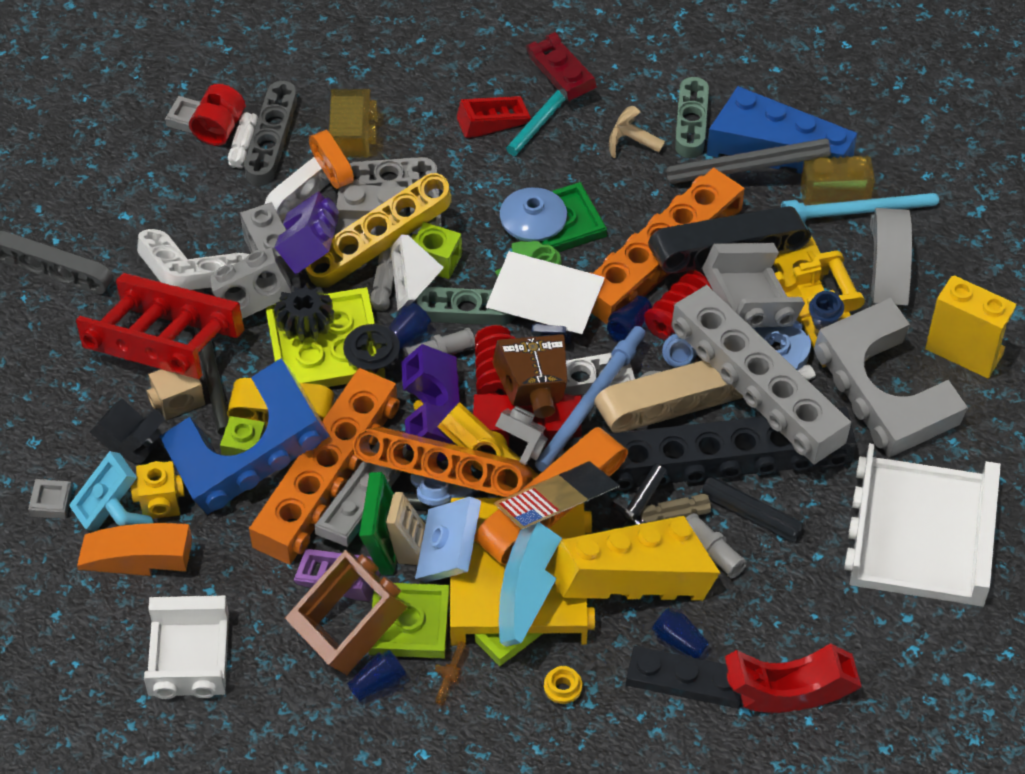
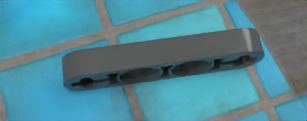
[244,81,297,186]
[0,231,113,294]

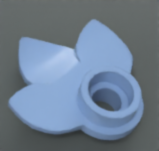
[411,469,480,507]

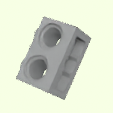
[210,247,292,319]

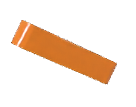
[353,427,533,497]
[474,427,628,565]

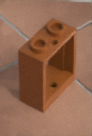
[285,550,408,675]

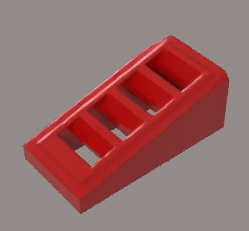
[457,96,531,138]

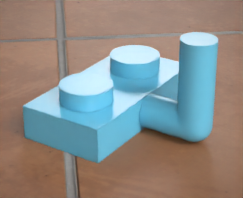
[69,451,153,531]

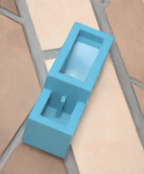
[499,522,562,647]

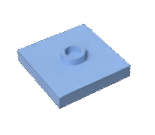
[415,497,481,583]

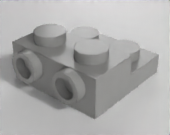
[335,180,407,255]

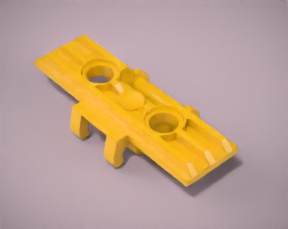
[773,235,865,367]

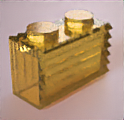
[329,89,378,158]
[800,155,875,206]

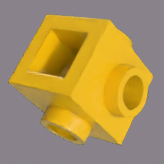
[131,461,185,519]

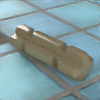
[639,494,711,523]

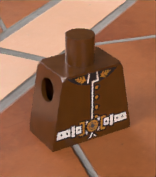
[492,335,567,418]

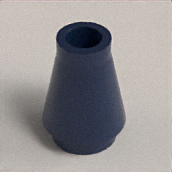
[809,291,844,336]

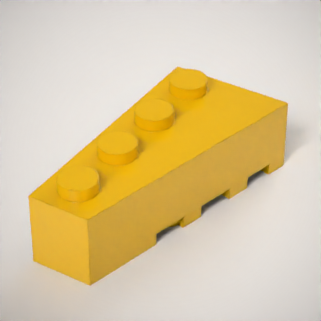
[546,516,720,601]

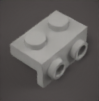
[495,406,548,465]

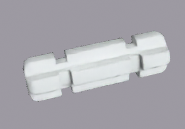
[228,112,258,169]

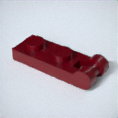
[526,32,597,101]

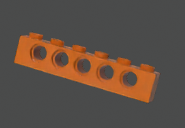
[589,167,745,327]
[249,368,400,565]

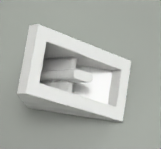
[390,235,444,311]

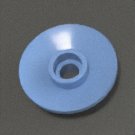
[500,187,567,242]

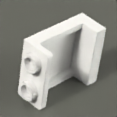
[144,596,229,699]

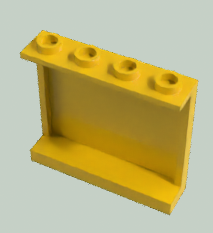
[450,498,595,646]

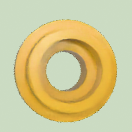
[544,666,582,704]

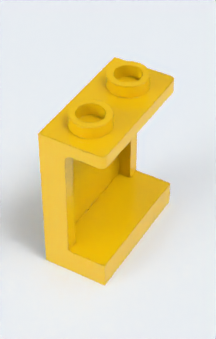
[925,276,1016,379]

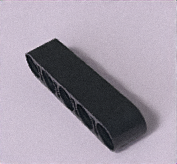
[648,206,811,274]

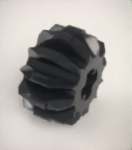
[274,283,335,343]

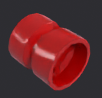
[189,84,246,146]

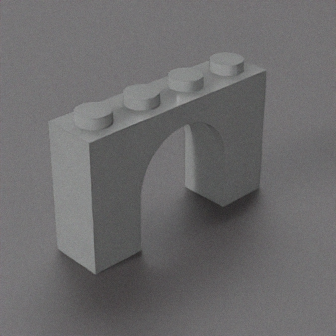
[814,298,968,458]

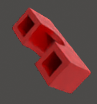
[473,393,581,450]

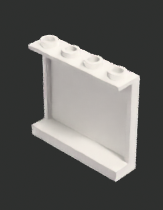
[844,443,1001,607]

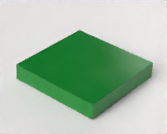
[539,182,607,252]
[359,472,397,575]

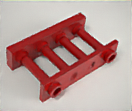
[76,273,245,379]

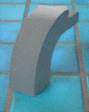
[870,208,912,305]

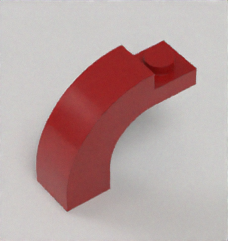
[725,644,862,713]

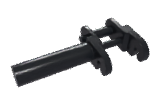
[593,463,667,533]

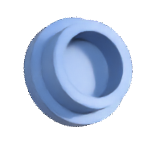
[662,333,697,368]

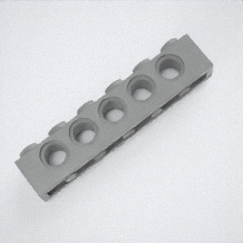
[671,285,851,464]

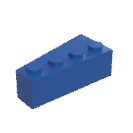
[707,86,858,181]

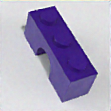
[274,191,339,274]
[401,344,460,462]

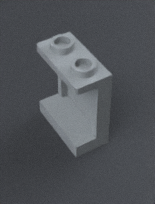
[702,243,805,328]

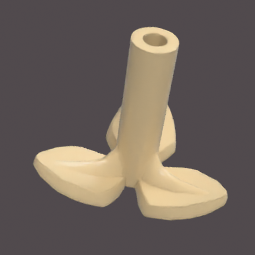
[609,106,665,158]

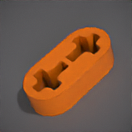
[309,130,354,189]

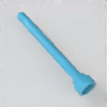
[781,193,940,223]

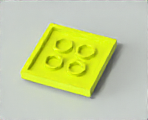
[265,287,385,387]

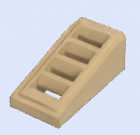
[386,492,425,565]

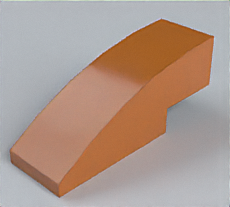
[77,523,192,576]

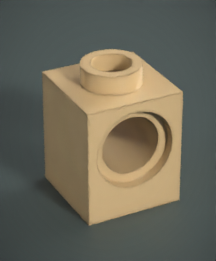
[146,369,205,420]

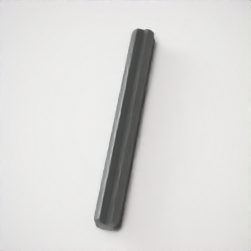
[666,138,831,184]

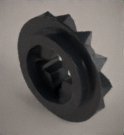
[343,324,400,374]

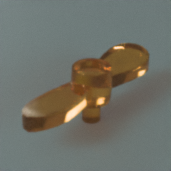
[434,641,466,705]

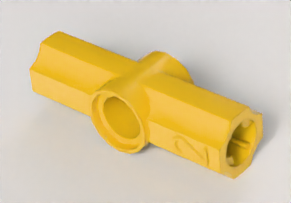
[437,402,538,488]

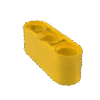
[227,378,335,427]

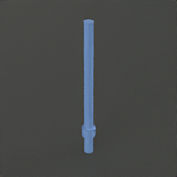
[535,326,646,472]

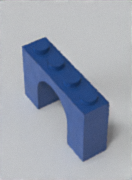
[160,358,330,515]

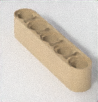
[594,360,744,433]

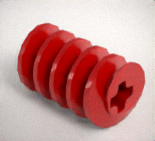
[644,270,713,340]
[475,325,515,395]

